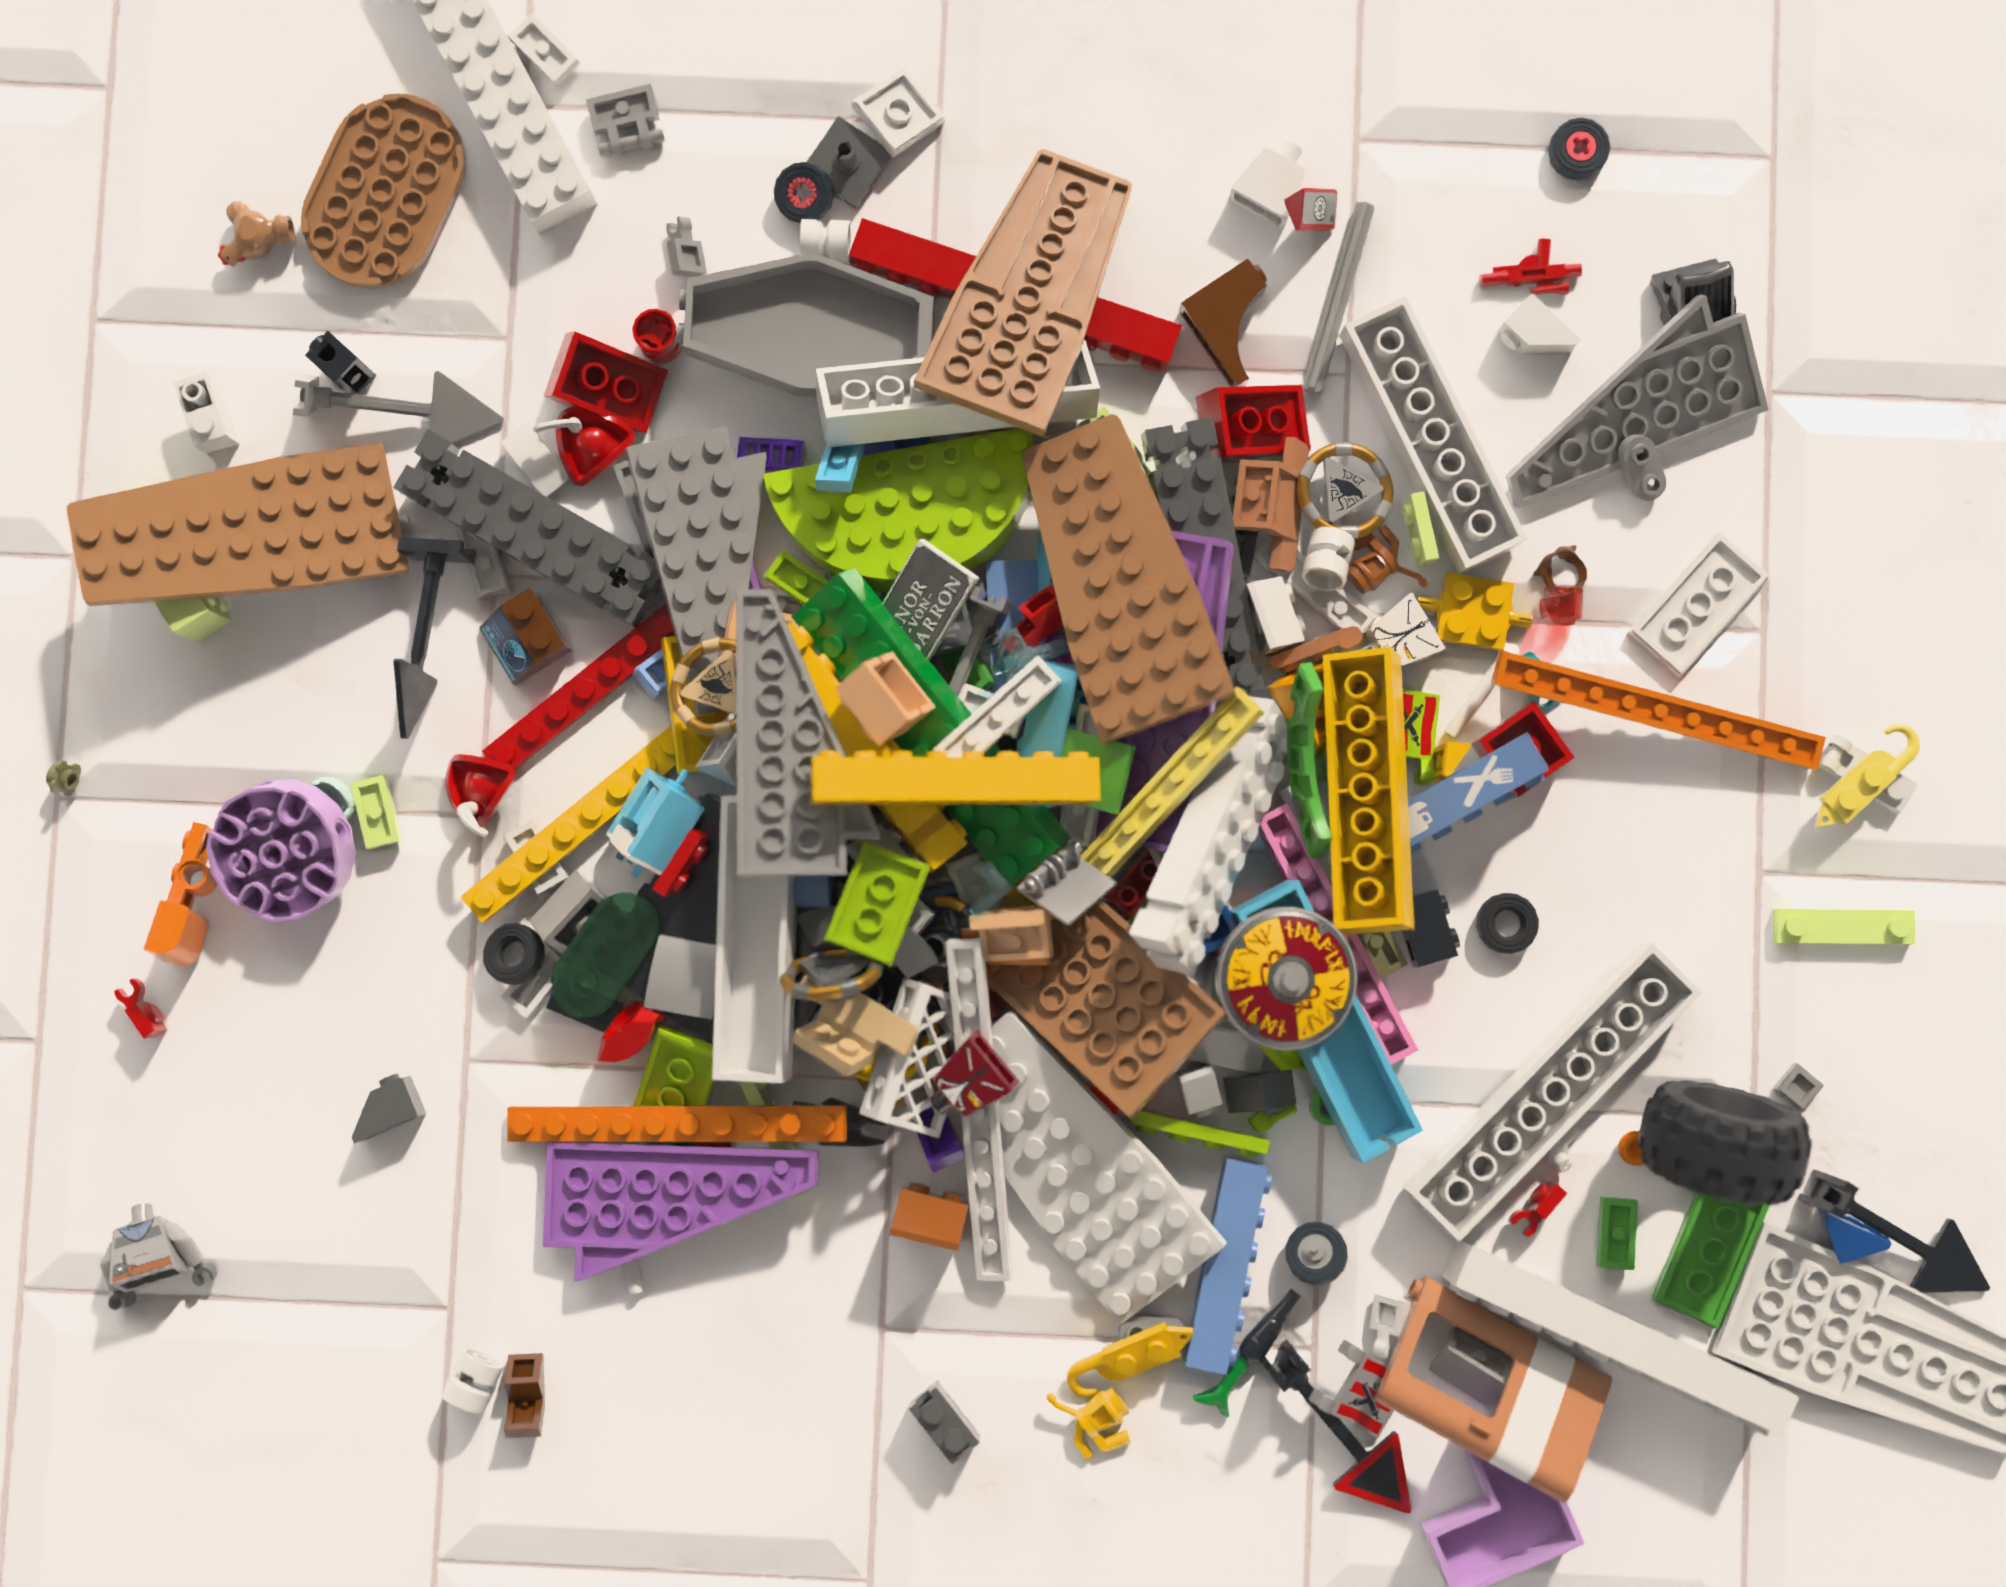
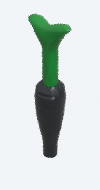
[1192,1288,1302,1418]

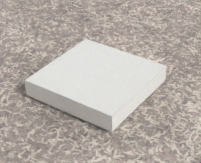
[851,67,946,158]

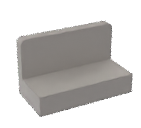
[1428,1325,1513,1405]

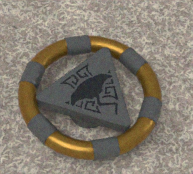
[780,947,884,1001]

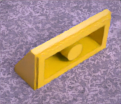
[1432,741,1472,782]

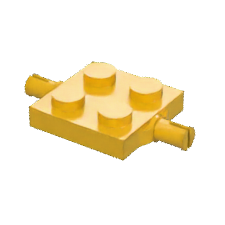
[1417,572,1533,651]

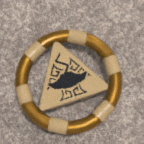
[670,637,736,737]

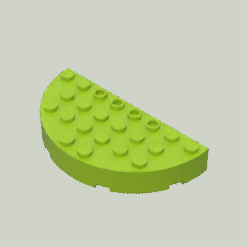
[763,428,1034,592]

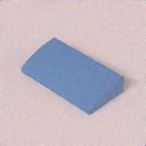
[986,560,1057,694]

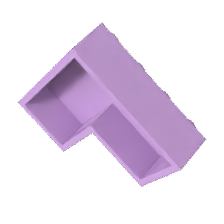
[1420,1414,1585,1587]

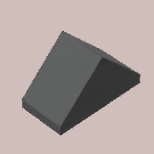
[1223,1070,1297,1113]

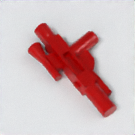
[1479,238,1582,295]

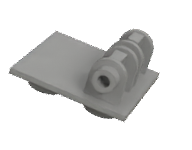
[1017,841,1117,926]

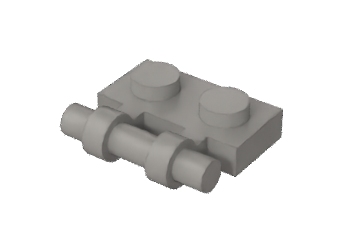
[586,83,666,157]

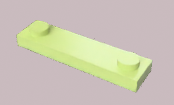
[1773,909,1915,945]

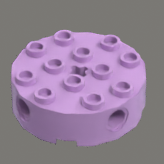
[206,779,356,922]

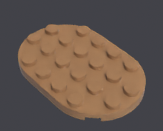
[301,93,466,289]

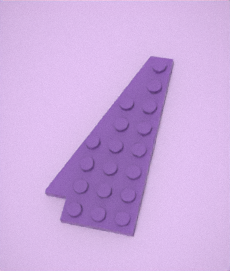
[542,1142,819,1281]

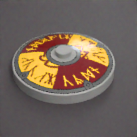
[1215,907,1357,1050]

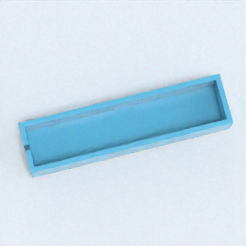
[1230,879,1424,1164]

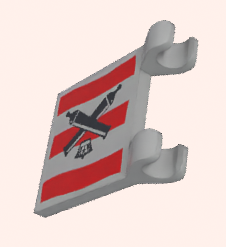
[1309,1339,1394,1439]

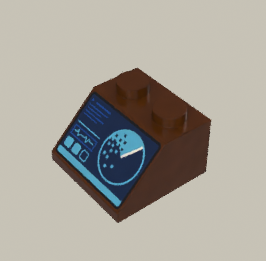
[479,587,573,686]

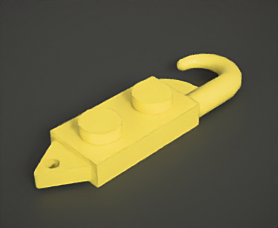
[1815,724,1920,827]

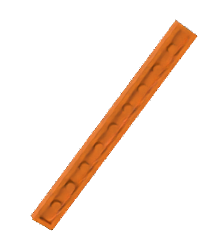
[1491,651,1826,770]
[507,1105,847,1142]

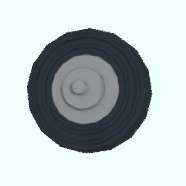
[1285,1222,1348,1285]

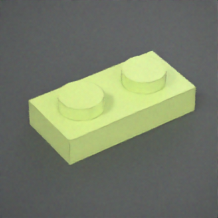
[350,775,403,850]

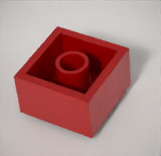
[1471,701,1575,800]

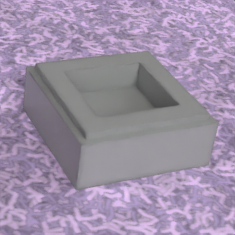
[1772,1062,1824,1112]

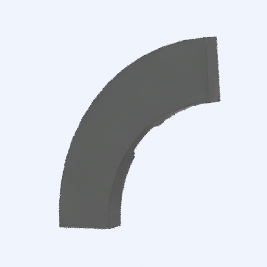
[796,904,939,979]

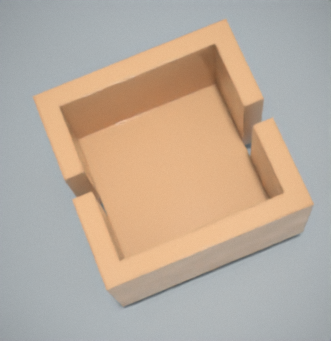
[834,652,935,745]

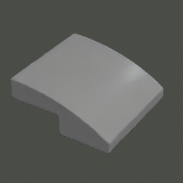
[644,935,717,1020]

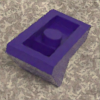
[911,1107,965,1173]

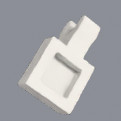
[1369,1294,1411,1358]

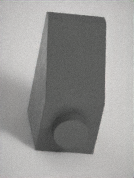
[351,1073,427,1144]

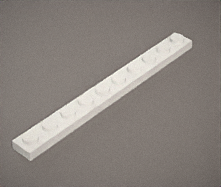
[946,938,1013,1281]

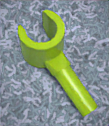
[1248,1104,1298,1132]

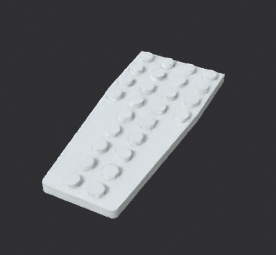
[991,1011,1226,1326]
[1711,1222,2006,1454]

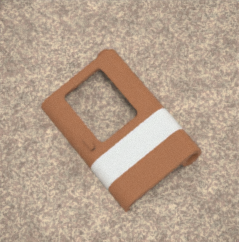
[1374,1276,1612,1503]

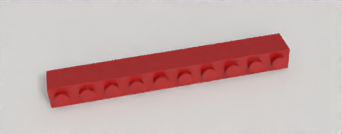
[849,218,1182,372]

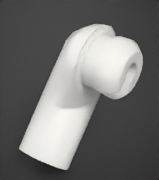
[1547,1124,1581,1173]

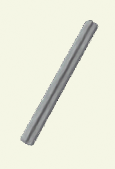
[1303,201,1375,394]

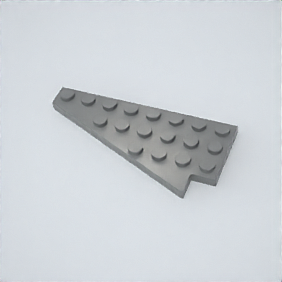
[1505,294,1769,509]
[625,426,767,716]
[736,589,880,876]

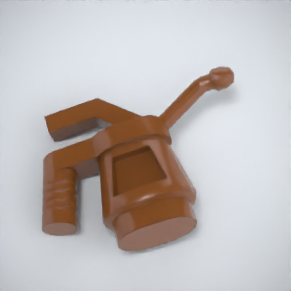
[1347,525,1428,595]

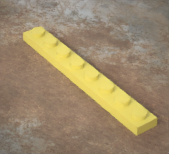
[1080,687,1265,878]

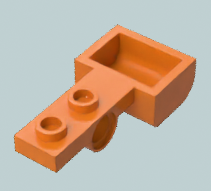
[143,822,217,967]

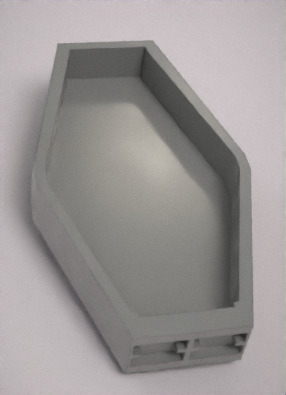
[677,254,933,397]

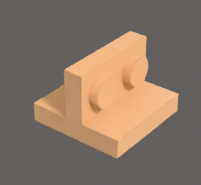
[969,905,1056,962]

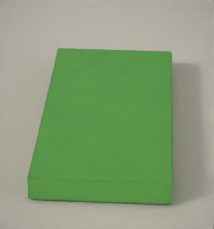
[1651,1193,1769,1329]

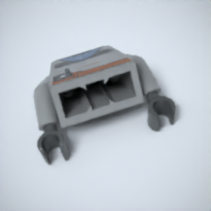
[100,1203,217,1310]

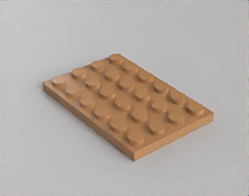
[986,899,1226,1119]

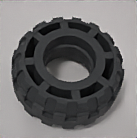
[1638,1080,1813,1206]

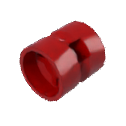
[632,308,683,364]

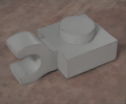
[666,216,707,277]

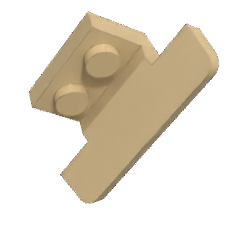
[792,974,919,1077]

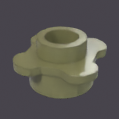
[46,760,81,796]

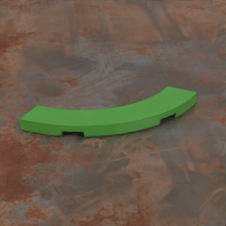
[1287,662,1332,859]

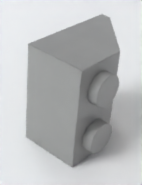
[529,870,625,973]

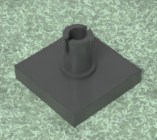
[806,116,893,210]

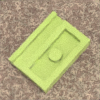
[1402,491,1439,569]

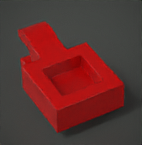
[114,978,168,1039]
[1508,1181,1568,1237]

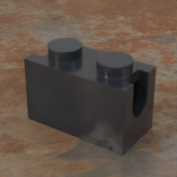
[304,330,376,394]
[1402,889,1460,968]

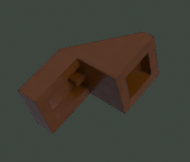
[504,1353,545,1438]

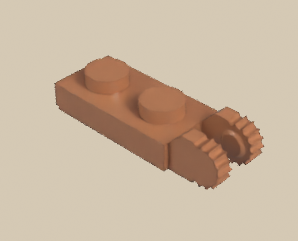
[1269,625,1363,674]

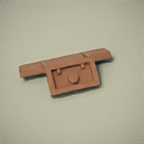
[1233,437,1309,572]

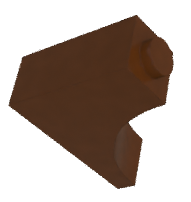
[1178,258,1267,387]

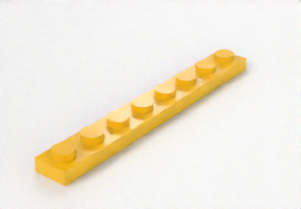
[460,726,676,924]

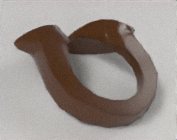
[1533,545,1587,596]

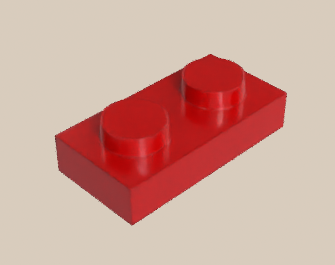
[652,829,710,896]

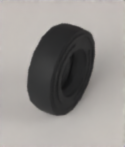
[1476,893,1539,954]
[483,923,545,985]

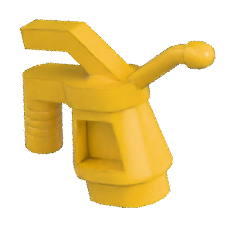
[1046,1387,1131,1460]

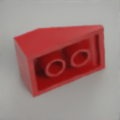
[543,331,669,433]
[1196,384,1311,463]

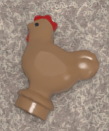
[217,201,296,267]

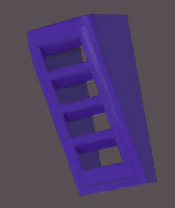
[737,437,806,474]

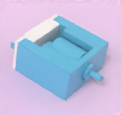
[606,767,705,879]

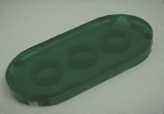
[551,892,660,1018]

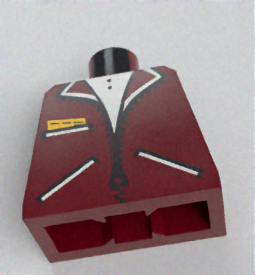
[930,1030,1020,1116]

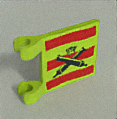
[1403,689,1440,786]

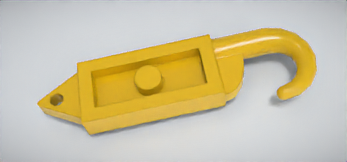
[1066,1322,1193,1397]

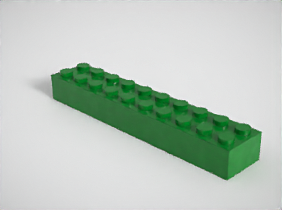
[791,568,1071,888]

